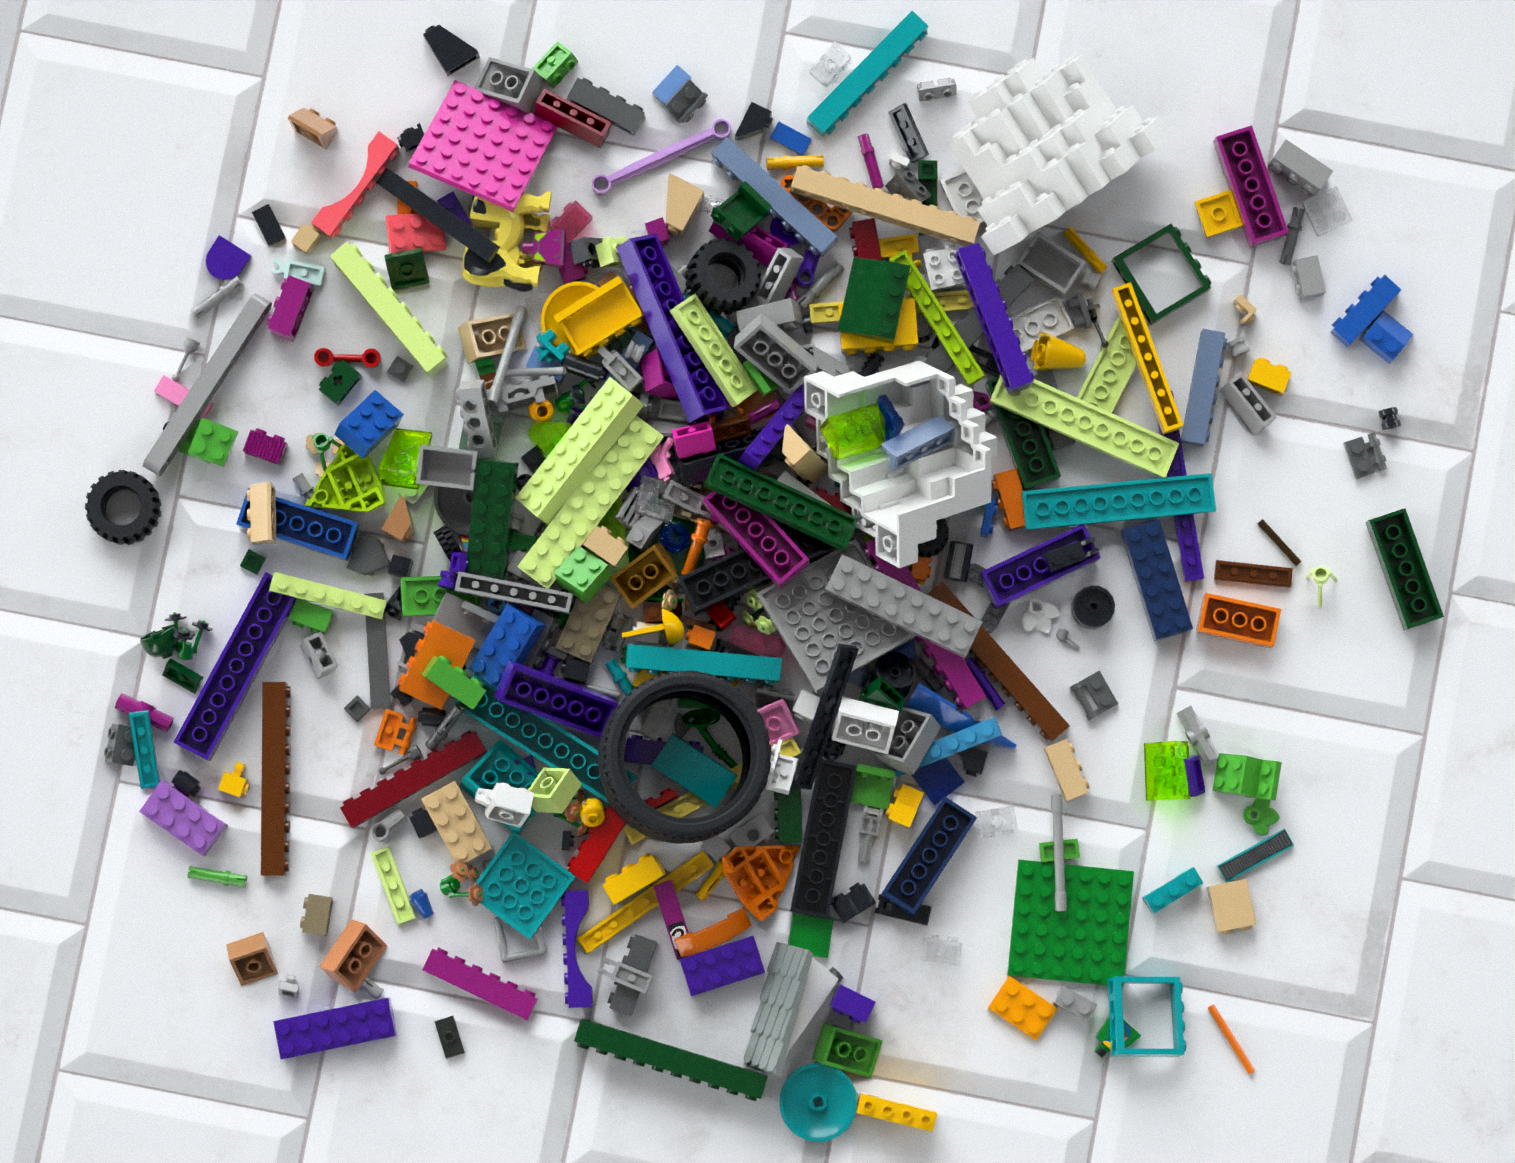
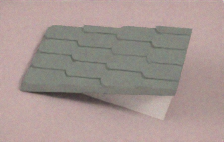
[744,942,839,1077]

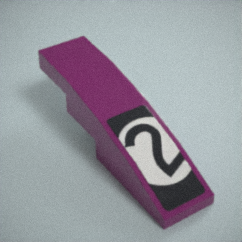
[653,880,691,960]

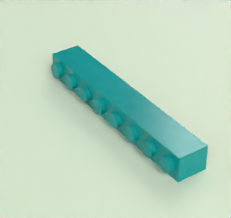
[807,11,928,136]
[625,644,782,685]

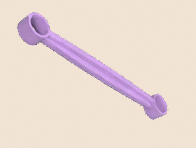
[592,119,731,195]

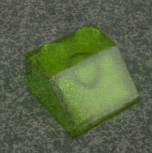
[527,422,571,456]

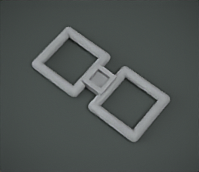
[482,859,547,963]

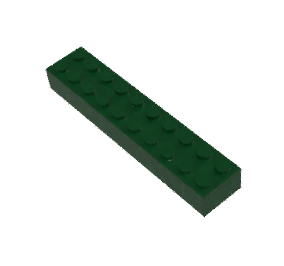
[574,1018,768,1101]

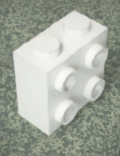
[922,244,966,293]

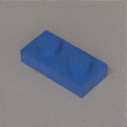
[980,498,998,538]

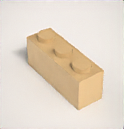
[1044,739,1090,802]

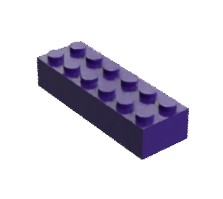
[978,524,1101,610]
[494,660,618,738]
[273,997,397,1060]

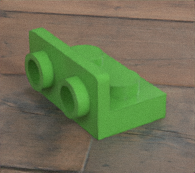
[532,41,578,89]

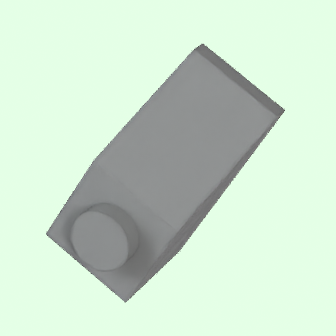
[625,511,665,552]

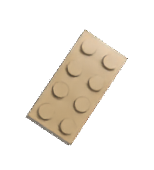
[421,781,493,864]

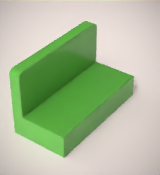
[742,360,780,398]

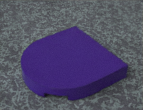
[206,235,252,280]

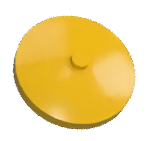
[541,282,614,358]

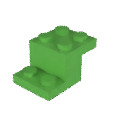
[178,418,238,467]
[1212,753,1282,801]

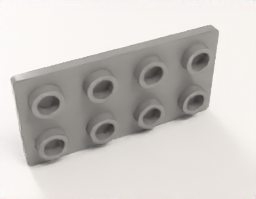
[433,592,499,650]

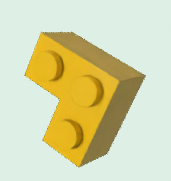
[885,784,924,829]

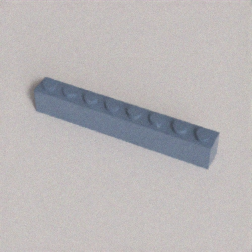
[711,137,838,258]

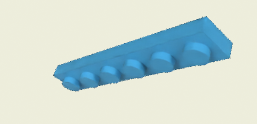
[893,717,1002,777]

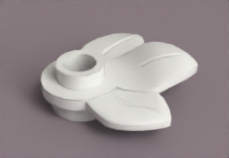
[1022,597,1059,633]

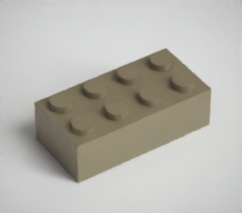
[555,585,622,665]

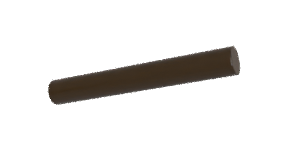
[1257,519,1301,566]

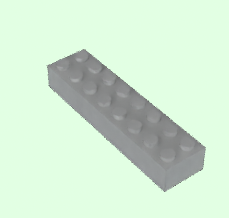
[824,554,982,658]

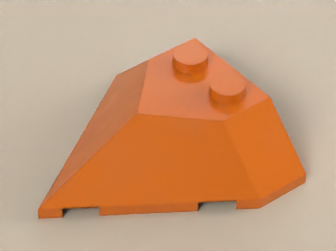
[722,845,801,921]

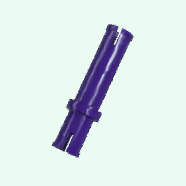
[966,657,1006,711]

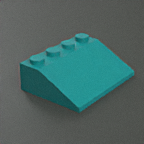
[459,739,539,834]

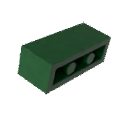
[774,785,802,843]

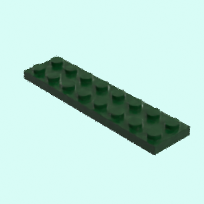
[704,453,859,552]

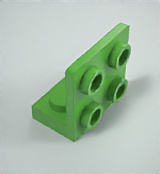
[850,763,896,810]

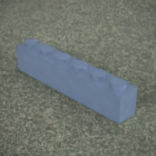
[1181,329,1228,447]

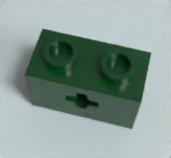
[319,360,362,406]

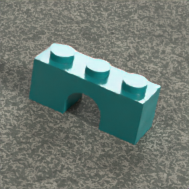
[1142,867,1204,914]

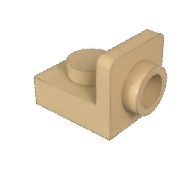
[1233,294,1257,325]

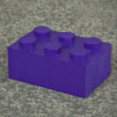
[829,984,876,1024]

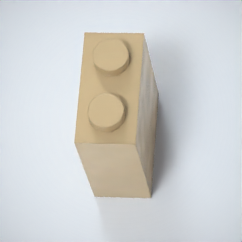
[1207,879,1256,935]

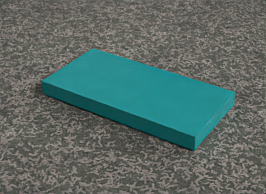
[651,733,737,808]

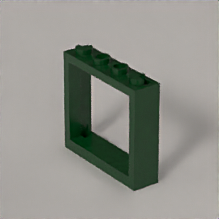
[1111,223,1211,325]

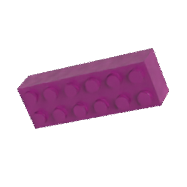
[1213,125,1289,248]
[703,491,810,590]

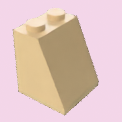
[666,173,704,238]

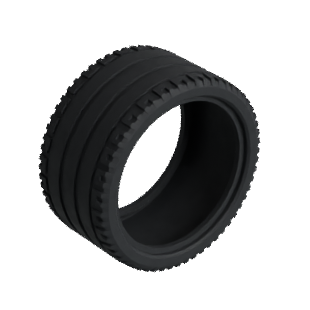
[598,671,771,844]

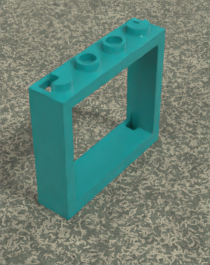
[1107,976,1186,1057]

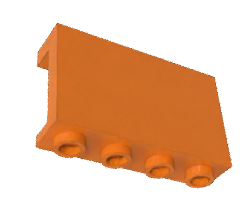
[397,619,475,710]

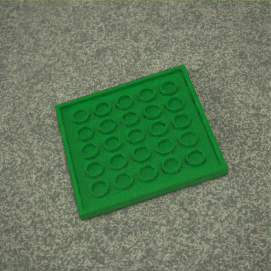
[1007,859,1134,987]

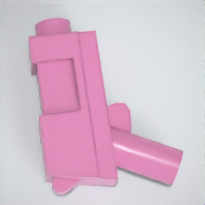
[650,437,675,482]

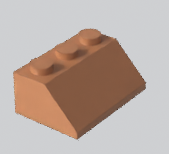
[319,919,387,993]

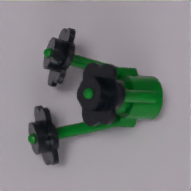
[555,379,596,414]
[165,612,213,660]

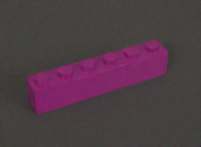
[422,947,538,1020]

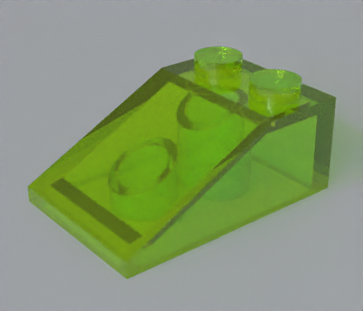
[378,428,432,490]

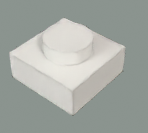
[889,152,910,170]

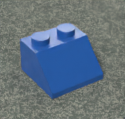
[1360,311,1413,364]

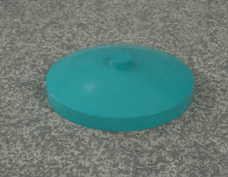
[779,1063,857,1142]

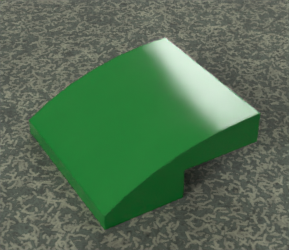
[788,913,834,958]

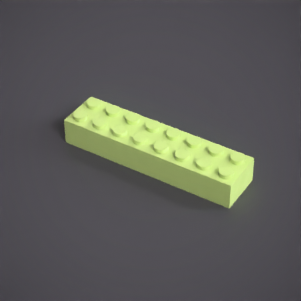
[330,241,448,378]
[515,377,645,525]

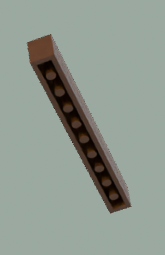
[927,581,1070,742]
[261,682,291,876]

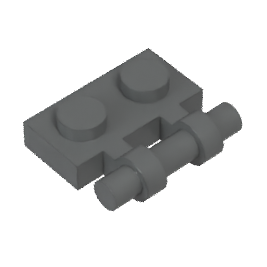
[1343,432,1387,479]

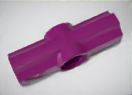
[114,693,174,733]

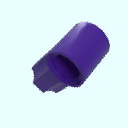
[795,249,820,289]

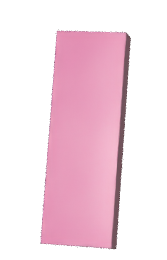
[154,375,214,419]

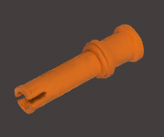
[681,518,714,575]

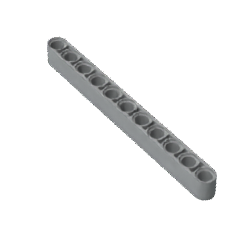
[143,293,272,476]

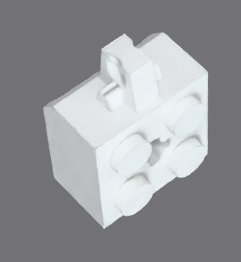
[475,783,534,828]

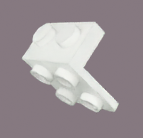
[766,739,798,795]

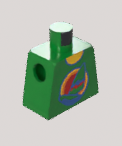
[1094,1015,1141,1059]

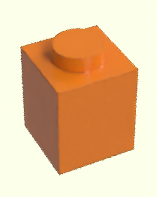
[685,625,716,651]

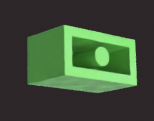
[289,598,335,634]

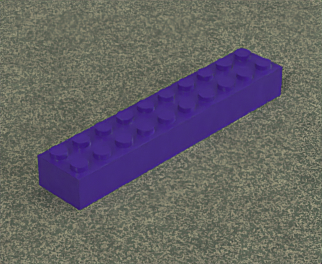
[616,233,730,423]
[174,572,297,762]

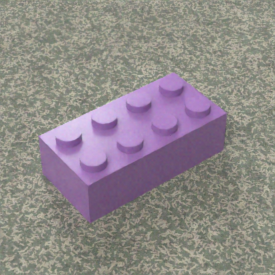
[139,780,228,856]

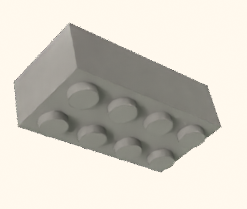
[734,313,817,395]

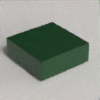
[240,549,266,575]

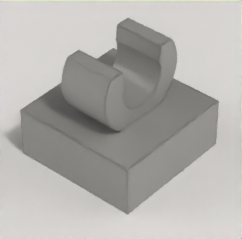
[278,975,300,999]

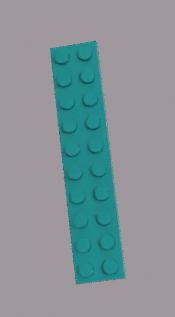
[1021,473,1216,530]

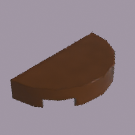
[679,615,717,632]

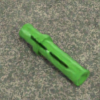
[187,866,247,887]

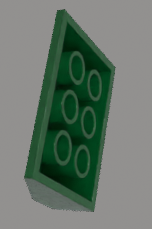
[837,258,910,344]

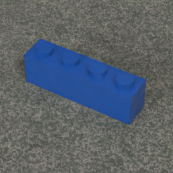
[1331,275,1401,347]

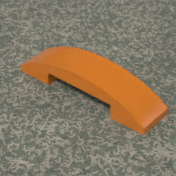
[674,907,752,957]

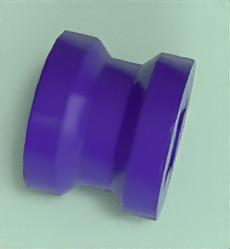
[438,570,458,590]

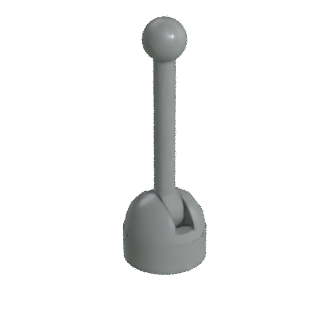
[172,337,200,382]

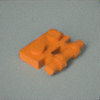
[374,709,417,756]

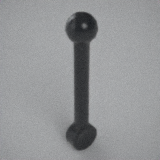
[1090,316,1109,348]

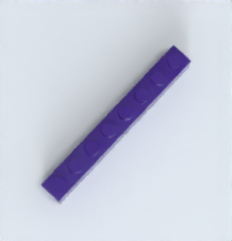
[954,243,1034,394]

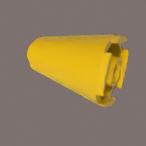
[1031,332,1086,370]

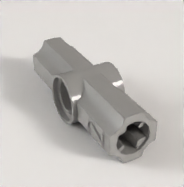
[1176,705,1219,764]

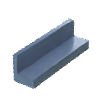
[881,415,955,471]

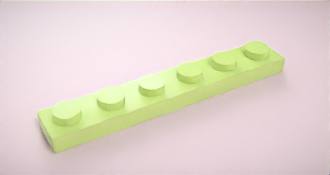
[269,572,386,619]

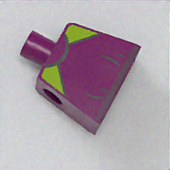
[522,229,566,269]

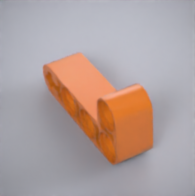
[781,175,853,232]

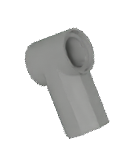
[372,808,409,842]

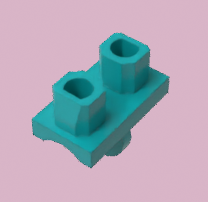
[536,329,570,364]

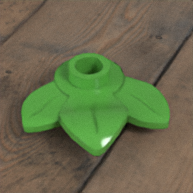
[1243,799,1280,835]

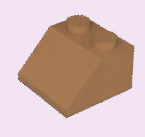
[381,496,415,544]
[226,932,278,986]

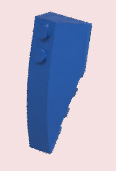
[905,683,1017,749]

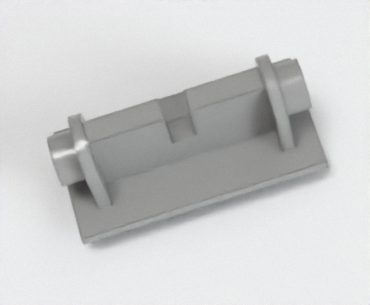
[917,77,957,101]

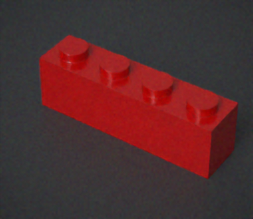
[567,805,626,884]

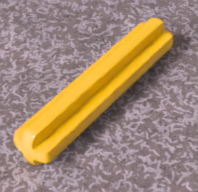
[1063,227,1107,274]

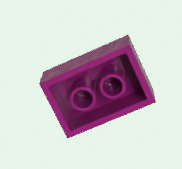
[266,275,314,342]

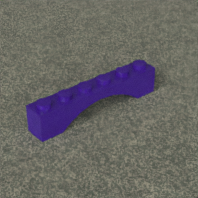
[738,383,805,470]
[561,890,593,1008]

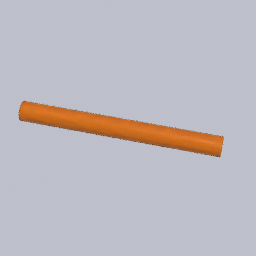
[1208,1004,1255,1074]

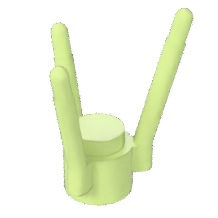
[1306,566,1338,607]

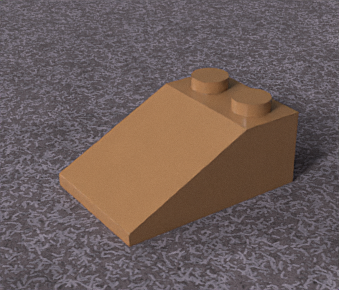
[288,108,338,150]

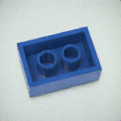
[334,390,404,459]

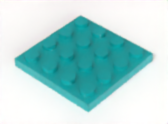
[475,831,576,940]

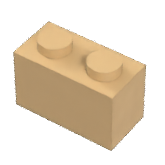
[583,526,629,568]

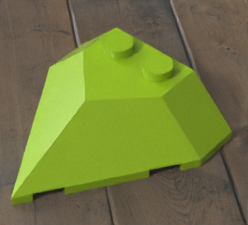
[304,444,386,512]

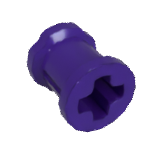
[538,653,561,676]

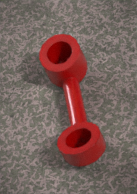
[314,348,381,368]

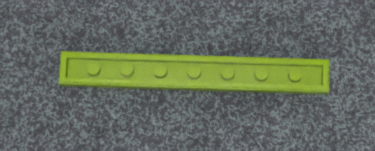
[889,250,986,387]

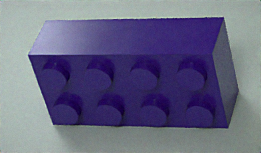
[679,935,765,996]

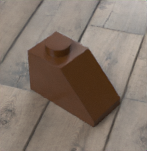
[643,602,682,624]

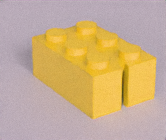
[602,853,667,905]

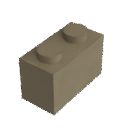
[300,894,334,936]

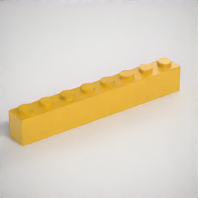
[1111,282,1183,435]

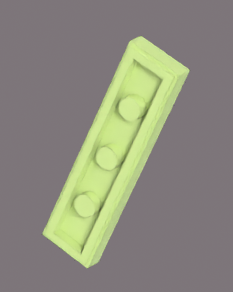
[371,846,416,925]

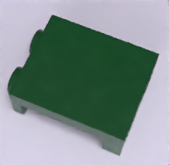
[710,181,772,241]

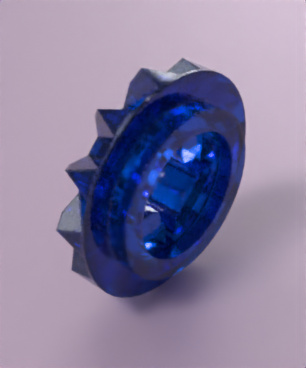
[660,522,691,552]

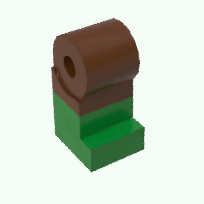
[475,356,496,390]

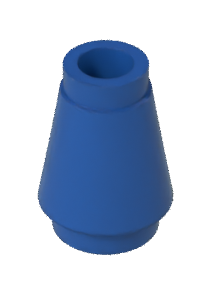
[409,889,434,919]

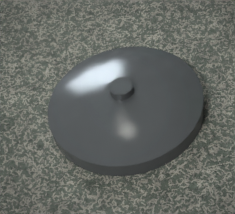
[434,469,476,536]

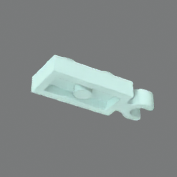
[271,259,325,287]

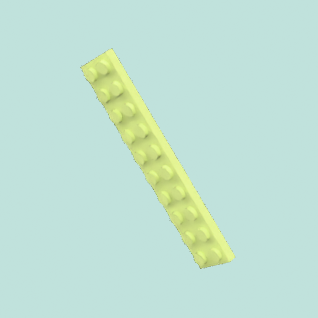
[989,374,1179,478]
[517,416,664,589]

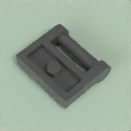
[1069,670,1118,721]

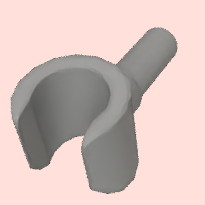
[1056,628,1080,650]

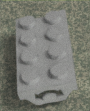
[486,375,559,419]

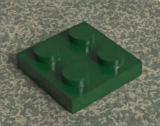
[384,248,430,290]

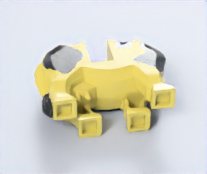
[463,192,552,292]

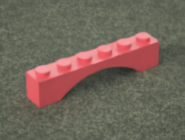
[311,132,399,239]

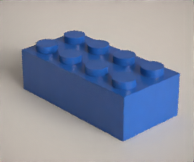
[468,604,545,689]

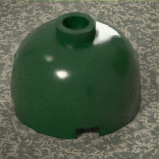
[140,624,179,659]

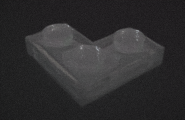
[633,475,675,524]

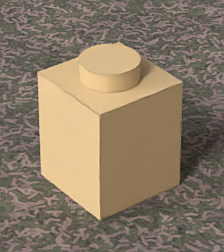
[290,223,321,256]

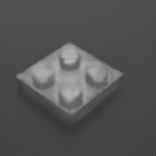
[1301,186,1353,237]

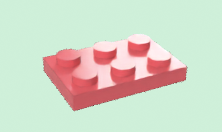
[385,213,446,254]

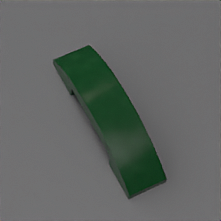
[918,160,938,236]

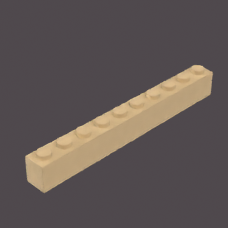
[790,165,980,247]

